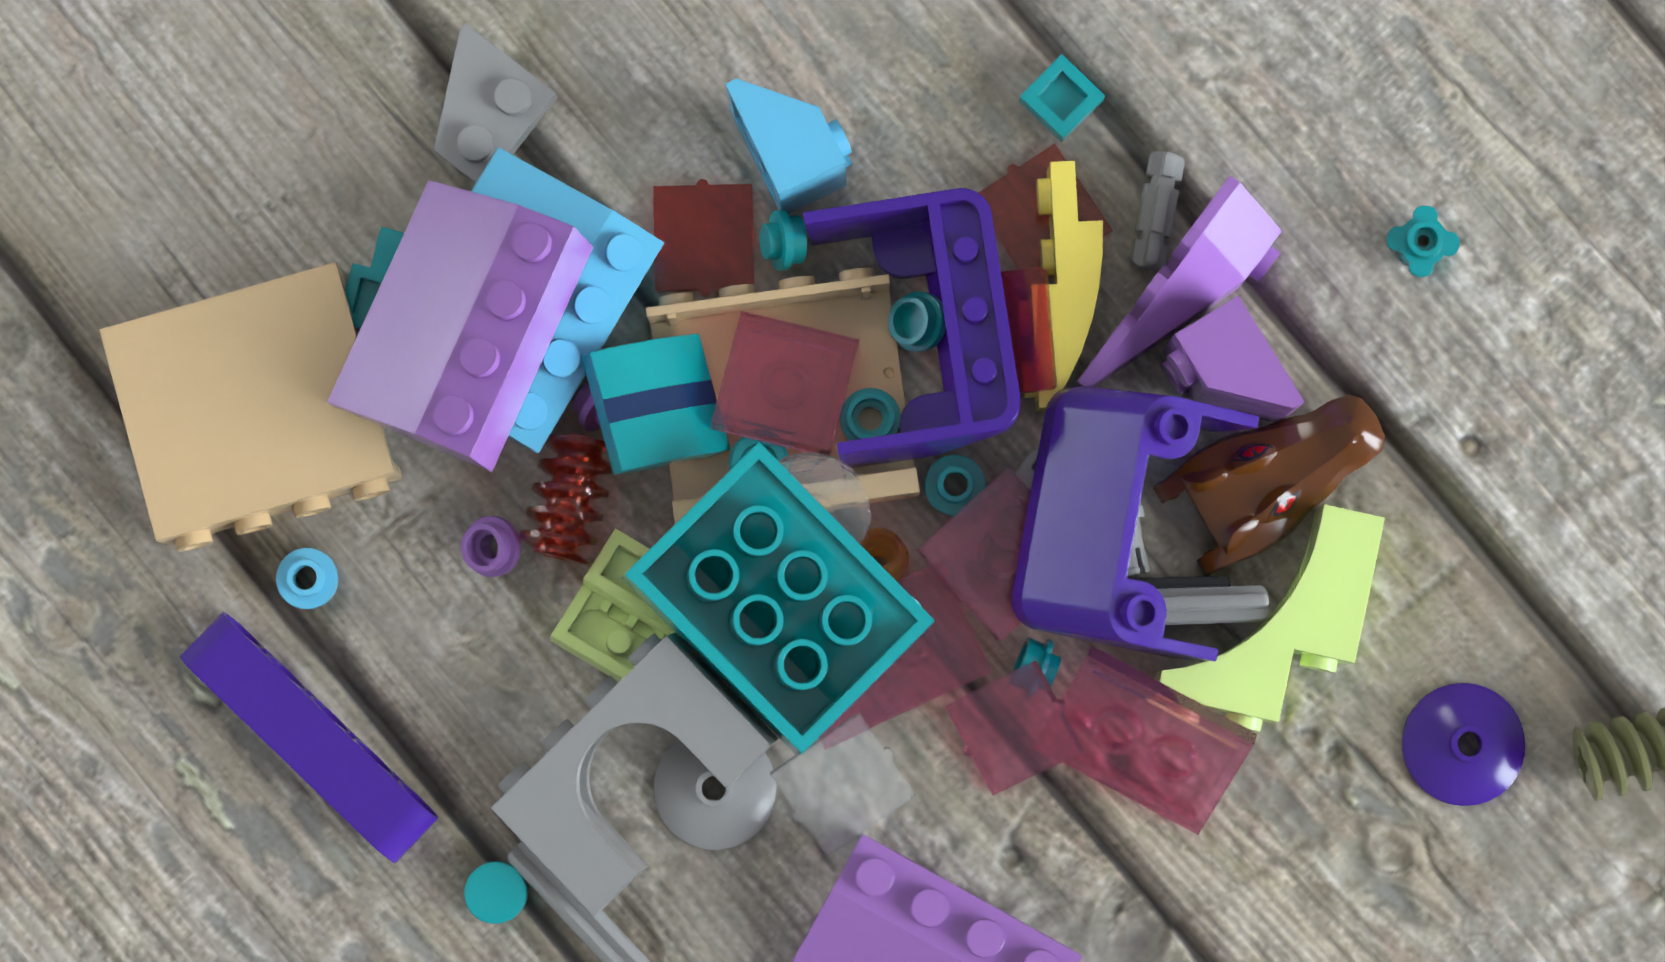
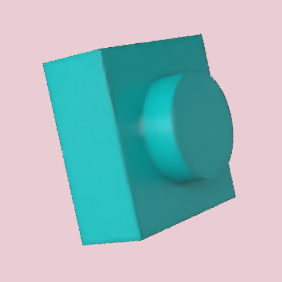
[1018,54,1105,143]

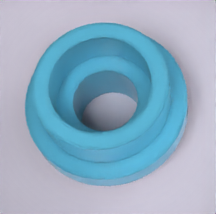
[276,548,339,609]

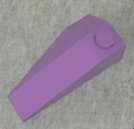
[1074,176,1282,387]

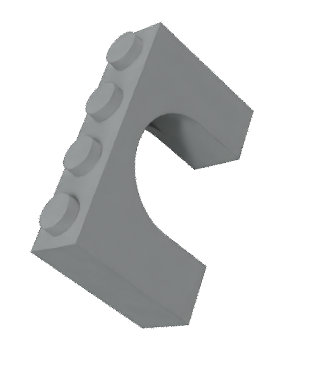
[491,632,779,916]

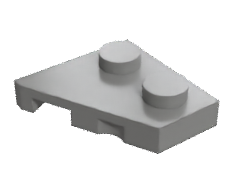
[434,23,558,184]

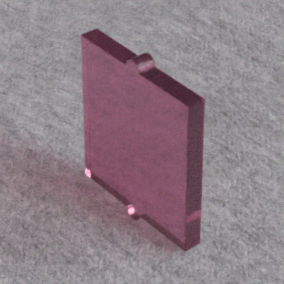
[945,660,1084,795]

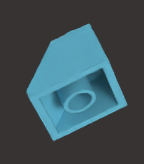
[725,78,852,214]

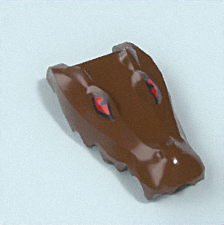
[1153,395,1385,577]

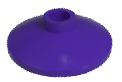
[1402,683,1525,806]

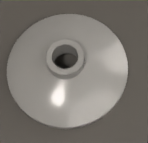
[654,739,776,850]

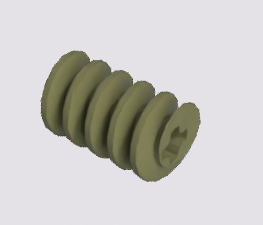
[1573,708,1665,801]

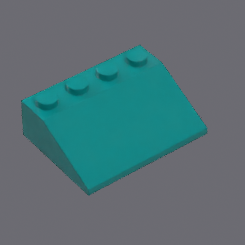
[621,442,935,754]

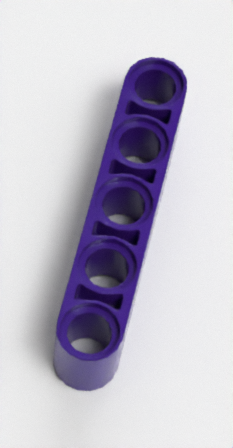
[180,611,438,864]

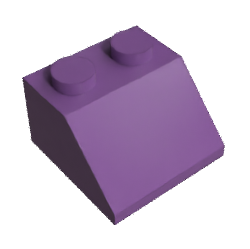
[1161,296,1305,422]

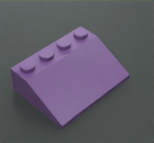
[327,180,593,472]
[792,833,1083,962]

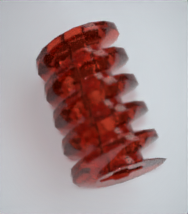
[519,433,613,567]

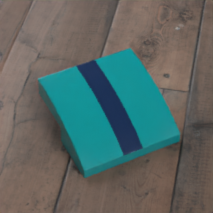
[581,333,731,475]

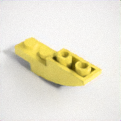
[1019,161,1103,412]

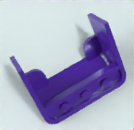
[803,188,1021,469]
[1012,386,1259,661]

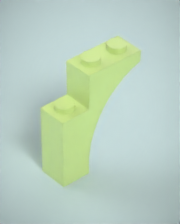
[1151,504,1385,732]

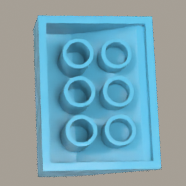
[471,147,665,453]

